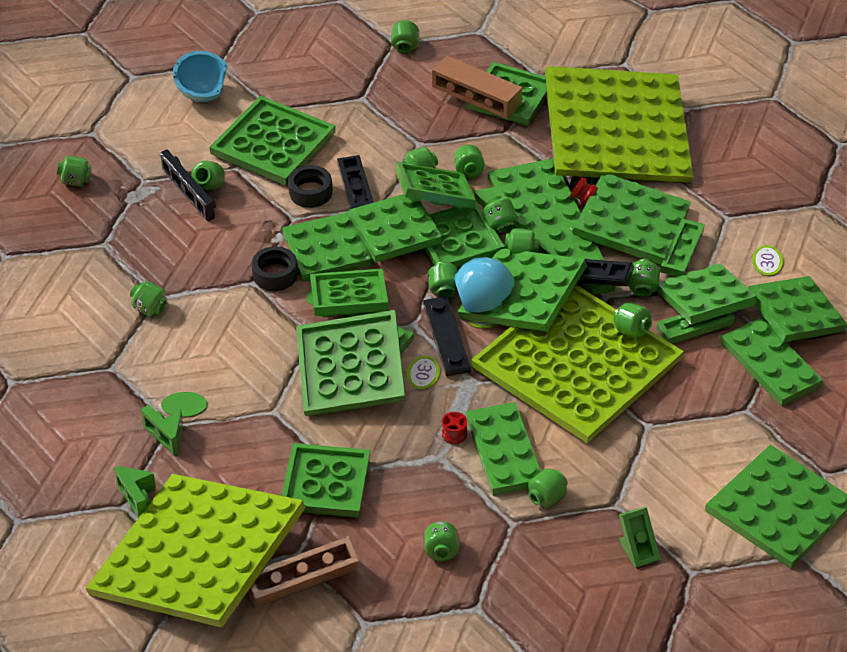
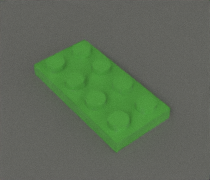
[721,317,823,406]
[466,402,541,495]

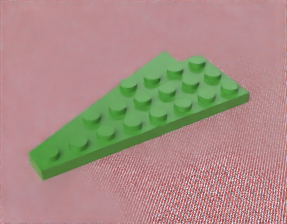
[474,158,616,295]

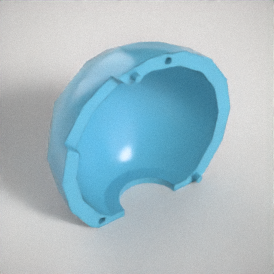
[173,51,227,102]
[454,257,514,313]

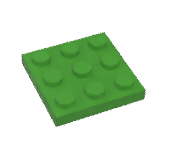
[467,62,547,126]
[395,161,476,209]
[349,194,442,263]
[424,201,505,267]
[282,212,371,282]
[657,264,757,325]
[310,269,389,318]
[748,276,847,342]
[282,443,370,518]

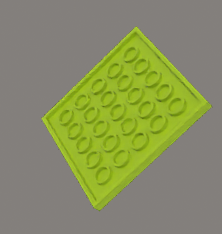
[545,66,693,183]
[471,285,684,443]
[86,474,306,628]

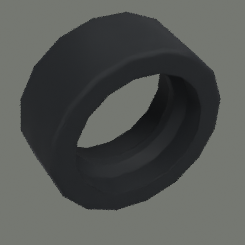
[288,165,333,208]
[251,246,298,291]

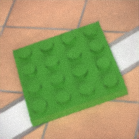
[209,96,336,185]
[572,174,691,265]
[458,249,587,332]
[296,310,406,416]
[705,444,847,569]

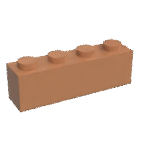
[432,56,522,119]
[248,536,359,608]

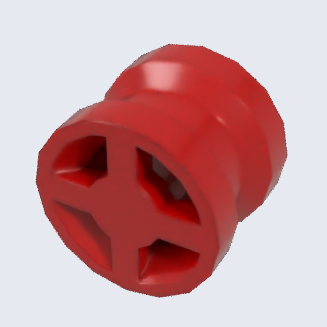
[569,177,598,206]
[442,412,467,444]

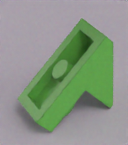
[141,405,183,455]
[114,466,156,518]
[619,507,661,568]

